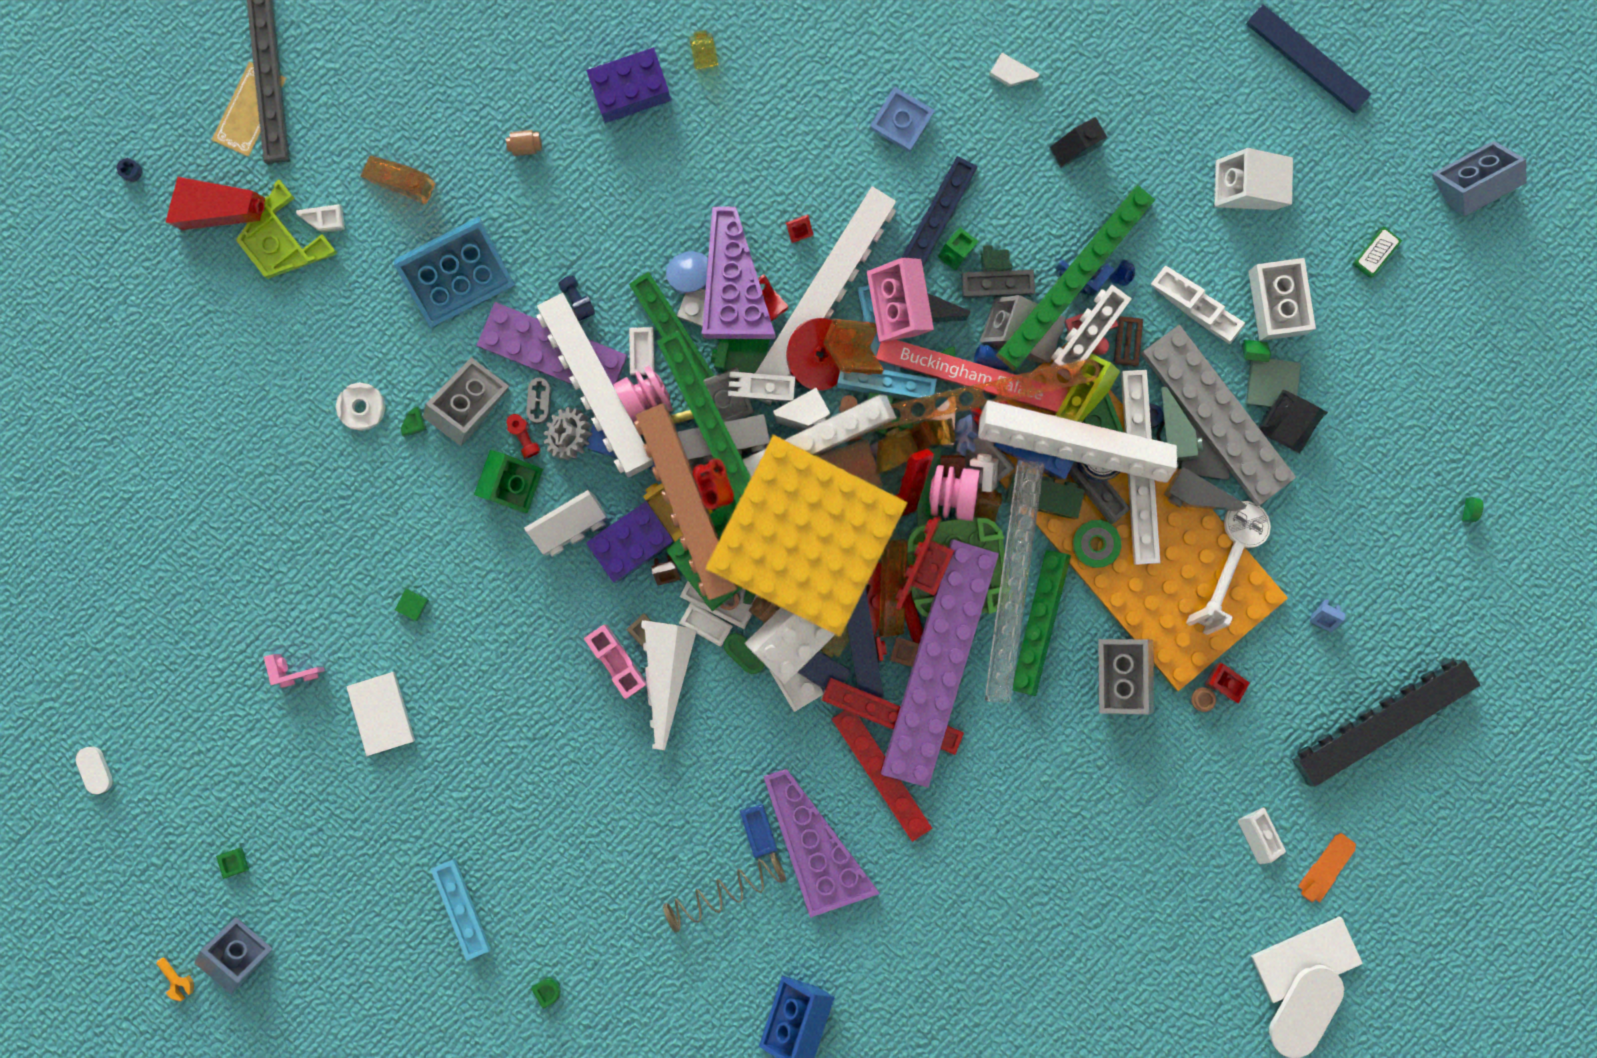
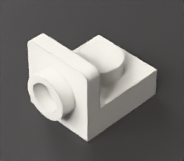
[970,454,999,492]

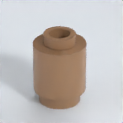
[506,130,542,156]

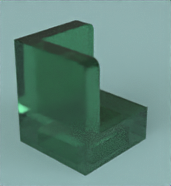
[980,245,1013,272]

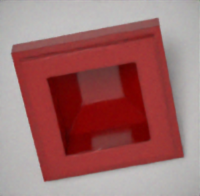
[786,215,814,243]

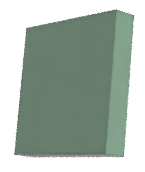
[1245,359,1301,408]

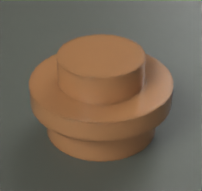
[1191,687,1216,712]

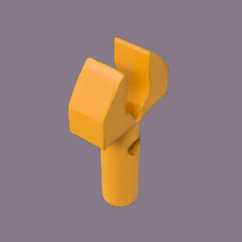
[156,958,194,1001]

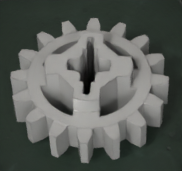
[544,407,592,460]

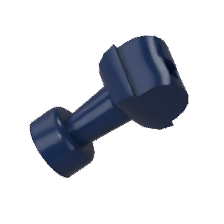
[558,276,595,322]

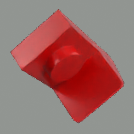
[1204,663,1250,704]

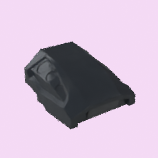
[1258,390,1328,454]

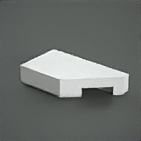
[989,53,1040,87]
[296,204,345,233]

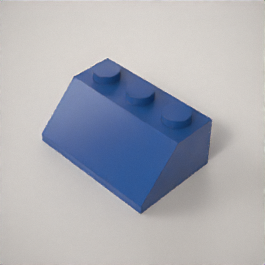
[759,976,835,1058]

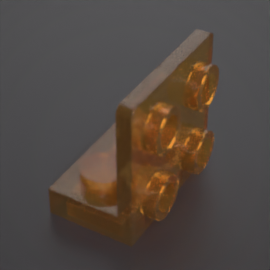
[823,319,884,375]

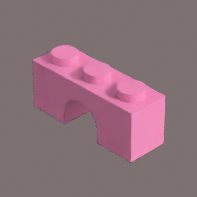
[584,624,647,699]

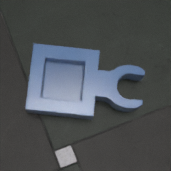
[954,414,978,457]

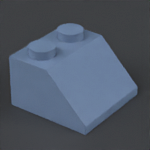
[194,917,273,995]

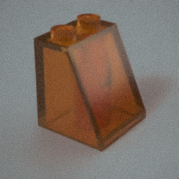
[816,439,882,489]

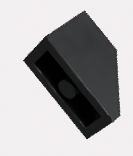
[1050,116,1107,168]

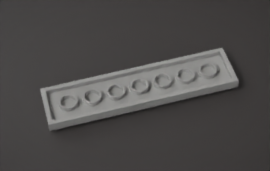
[1140,324,1296,506]

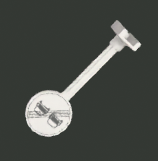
[1186,501,1271,635]

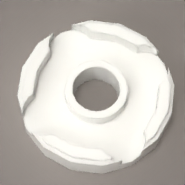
[336,383,386,431]

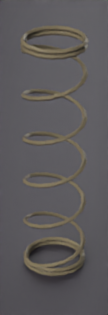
[663,852,786,933]

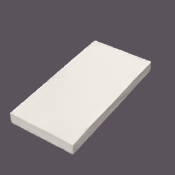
[1251,917,1363,1003]

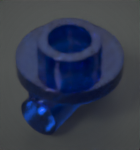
[1109,259,1135,286]

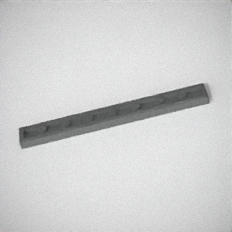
[247,0,290,164]

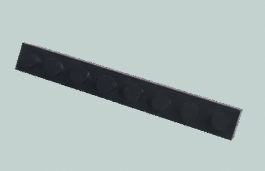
[1292,658,1481,787]

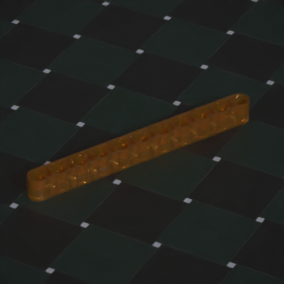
[862,359,1100,435]

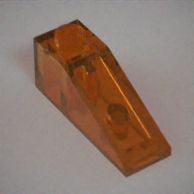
[360,155,435,204]

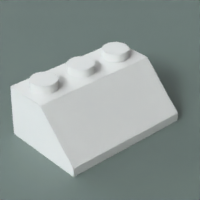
[524,490,609,557]

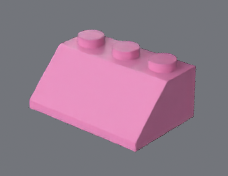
[867,258,934,342]

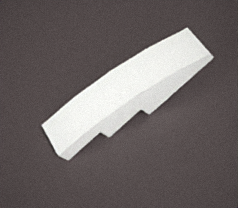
[1151,265,1245,344]

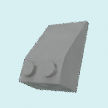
[423,357,509,446]

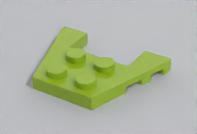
[236,179,338,279]

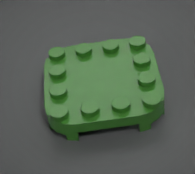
[906,516,1010,617]

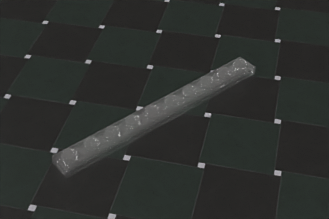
[985,460,1044,703]

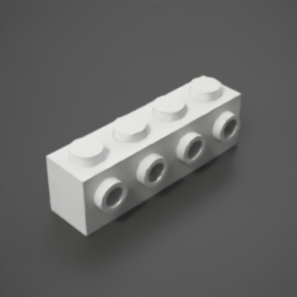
[1050,285,1131,381]

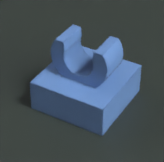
[1310,599,1346,632]

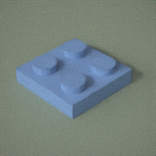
[870,86,935,153]

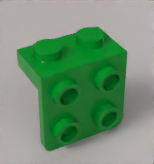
[711,339,770,373]

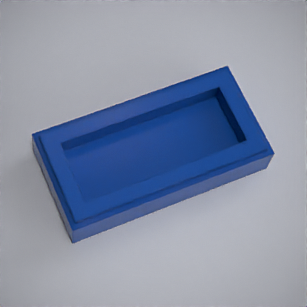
[740,803,778,858]

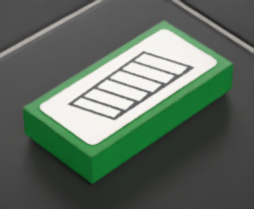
[1352,226,1402,279]

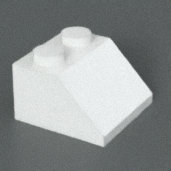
[773,388,830,431]

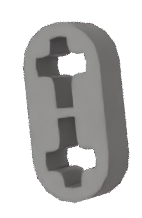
[526,378,552,424]

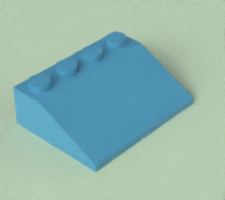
[394,216,515,328]

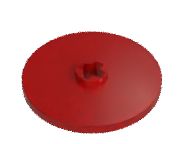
[786,318,853,390]

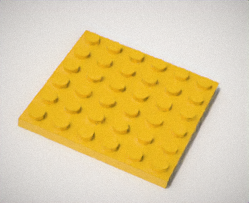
[705,435,907,637]

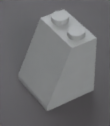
[980,295,1066,363]

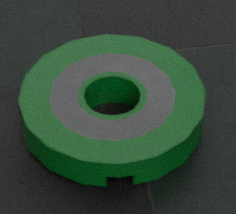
[1072,520,1122,568]

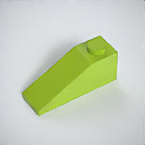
[1055,354,1120,422]

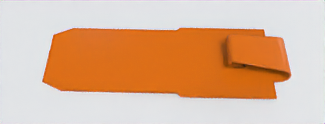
[1298,833,1356,903]

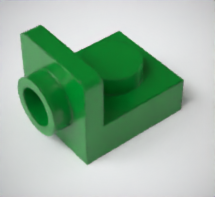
[938,227,979,271]

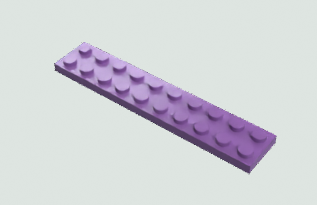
[881,539,999,788]

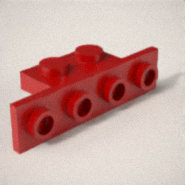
[895,516,955,610]

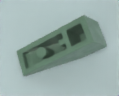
[1162,387,1203,461]

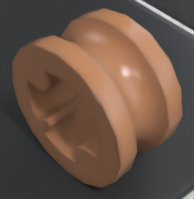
[720,593,740,610]

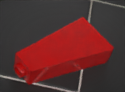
[165,176,266,230]

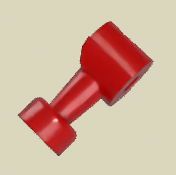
[506,414,541,459]

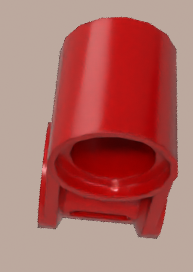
[693,458,734,509]

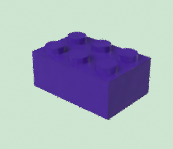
[586,47,671,123]
[586,501,675,584]

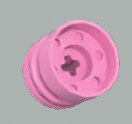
[613,365,673,425]
[929,465,980,521]

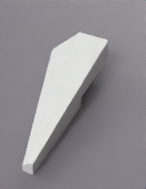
[641,621,697,750]

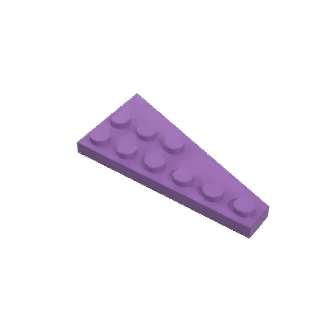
[702,207,776,339]
[764,768,880,918]

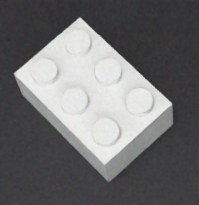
[1248,258,1316,341]
[745,607,835,684]

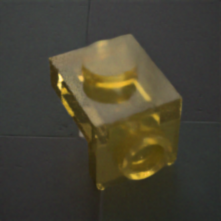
[689,30,718,70]
[820,626,850,658]

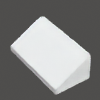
[1238,807,1286,864]

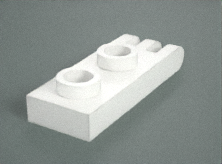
[728,372,795,402]

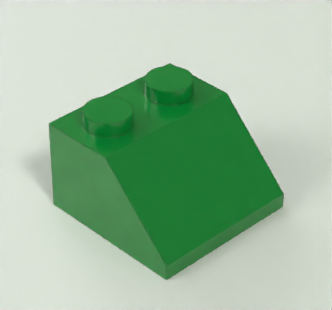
[474,450,543,514]

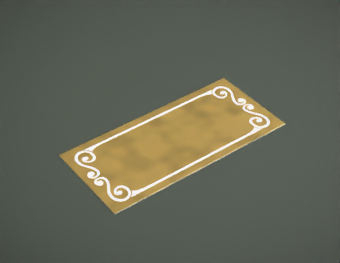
[212,62,286,157]

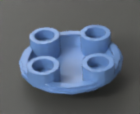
[666,251,708,294]

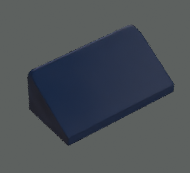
[797,651,851,689]

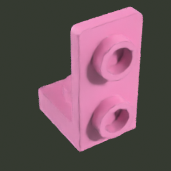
[264,654,325,688]

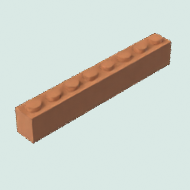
[634,404,738,600]

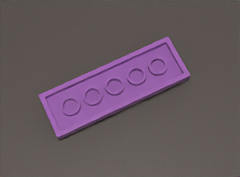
[476,302,628,389]

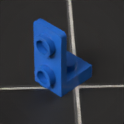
[1055,260,1114,296]

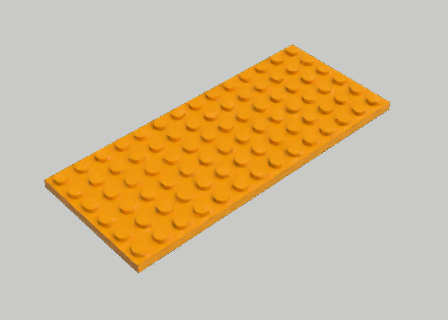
[978,342,1288,691]

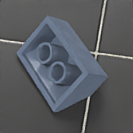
[1432,141,1527,216]

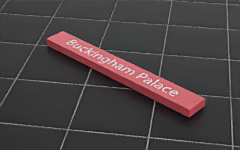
[876,340,1068,413]

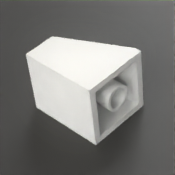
[1215,148,1293,210]

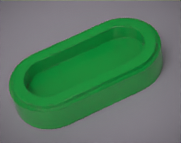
[724,633,765,674]

